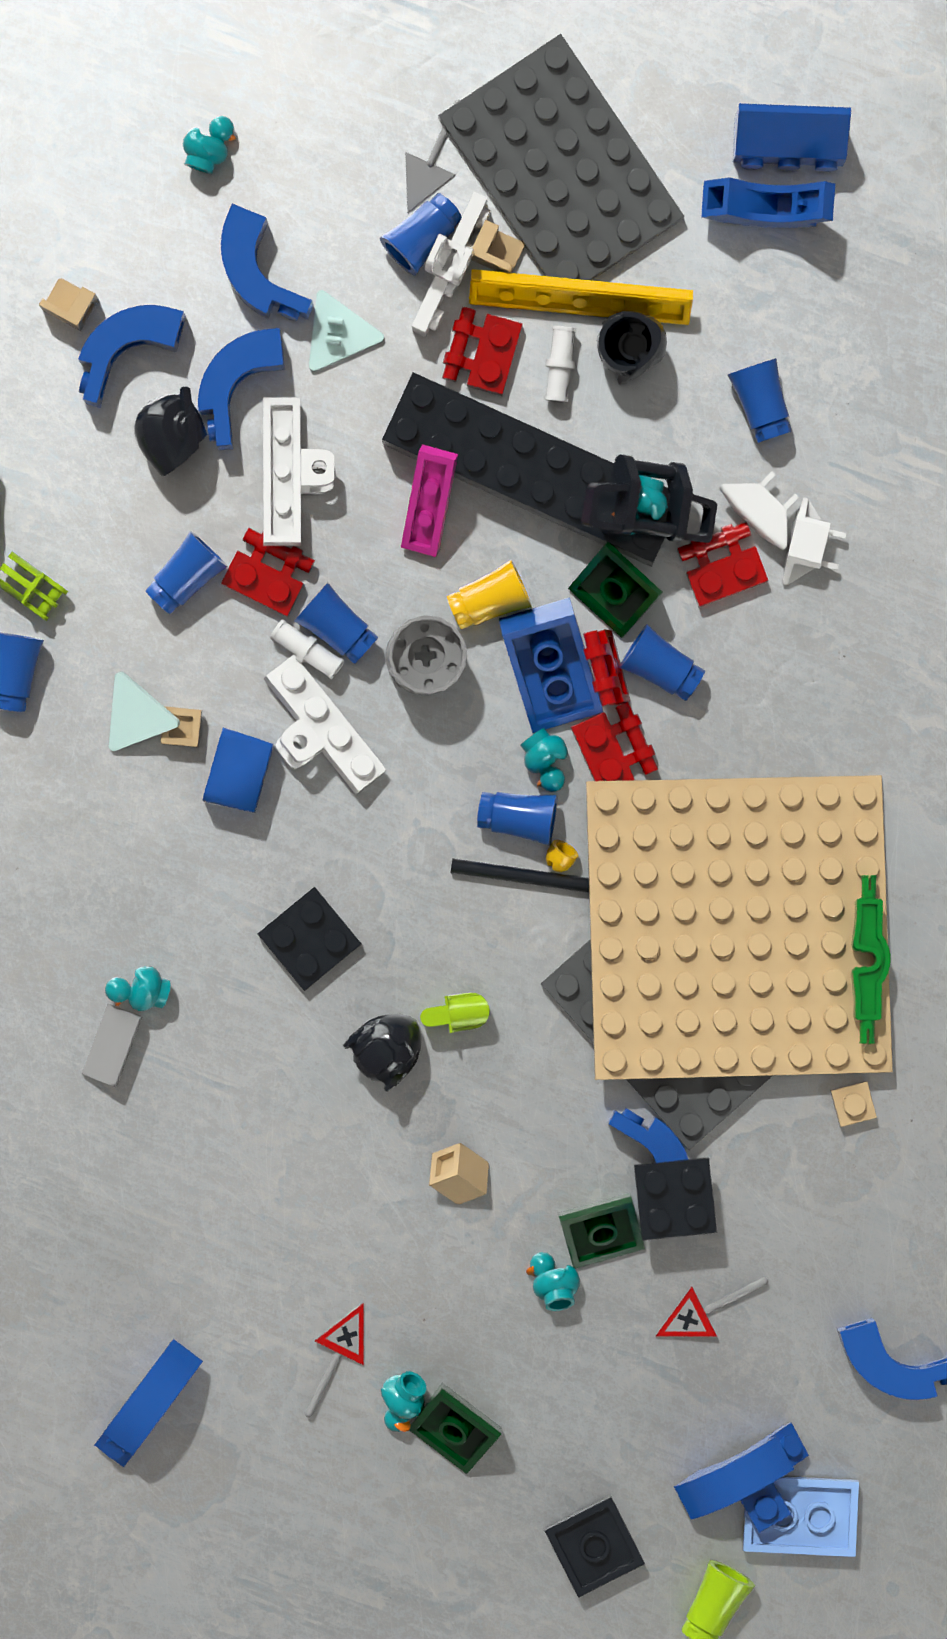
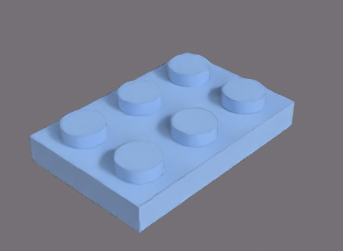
[743,1476,859,1557]

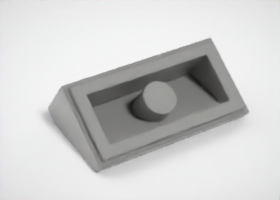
[82,1004,143,1087]

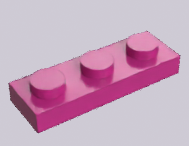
[401,444,458,557]

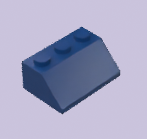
[733,103,851,172]

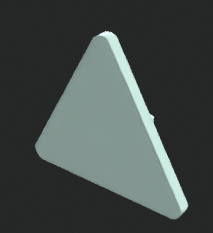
[309,290,384,371]
[109,672,180,751]

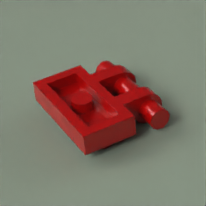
[442,307,523,396]
[677,522,769,607]
[221,528,315,617]
[583,629,631,706]
[571,702,658,781]

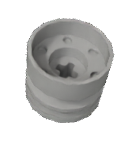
[385,615,467,695]

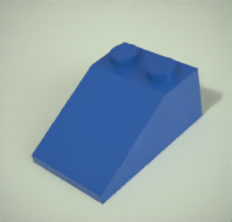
[499,597,603,733]

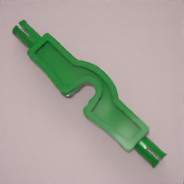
[851,875,891,1044]

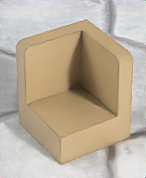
[471,220,524,273]
[39,278,99,331]
[429,1143,489,1204]

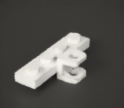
[412,192,491,338]
[263,398,334,546]
[264,654,387,794]

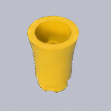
[447,560,532,630]

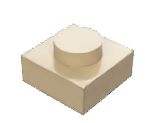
[161,706,202,748]
[830,1081,877,1127]

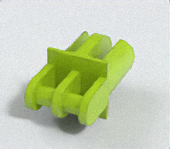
[0,551,68,621]
[420,992,490,1033]

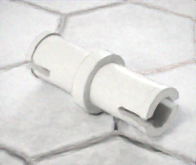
[545,326,576,403]
[270,619,344,680]

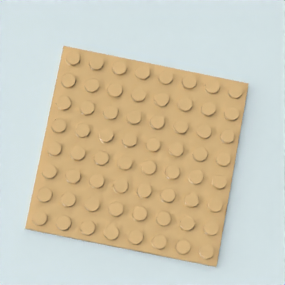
[586,775,893,1080]

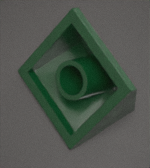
[568,542,663,638]
[558,1193,645,1269]
[409,1382,502,1474]

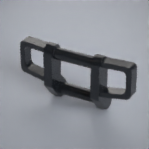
[581,454,717,543]

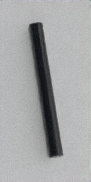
[450,858,589,893]

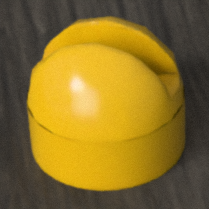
[545,840,578,872]

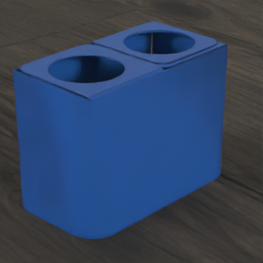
[202,727,274,813]

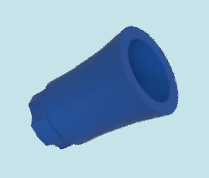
[380,193,462,276]
[727,358,792,443]
[146,531,228,614]
[294,583,378,664]
[619,624,705,701]
[0,632,44,712]
[477,792,558,846]

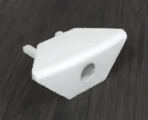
[719,471,799,550]
[782,498,847,585]

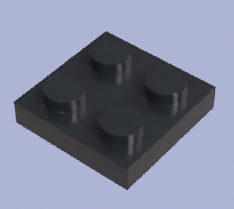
[257,887,362,991]
[634,1157,717,1241]
[544,1495,645,1598]

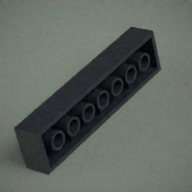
[382,372,671,567]

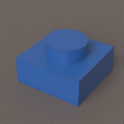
[740,1483,791,1533]

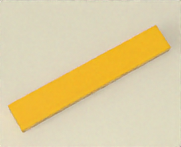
[469,269,693,325]

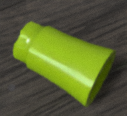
[681,1560,755,1639]

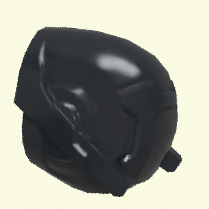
[596,311,667,384]
[134,387,208,476]
[343,1014,422,1092]

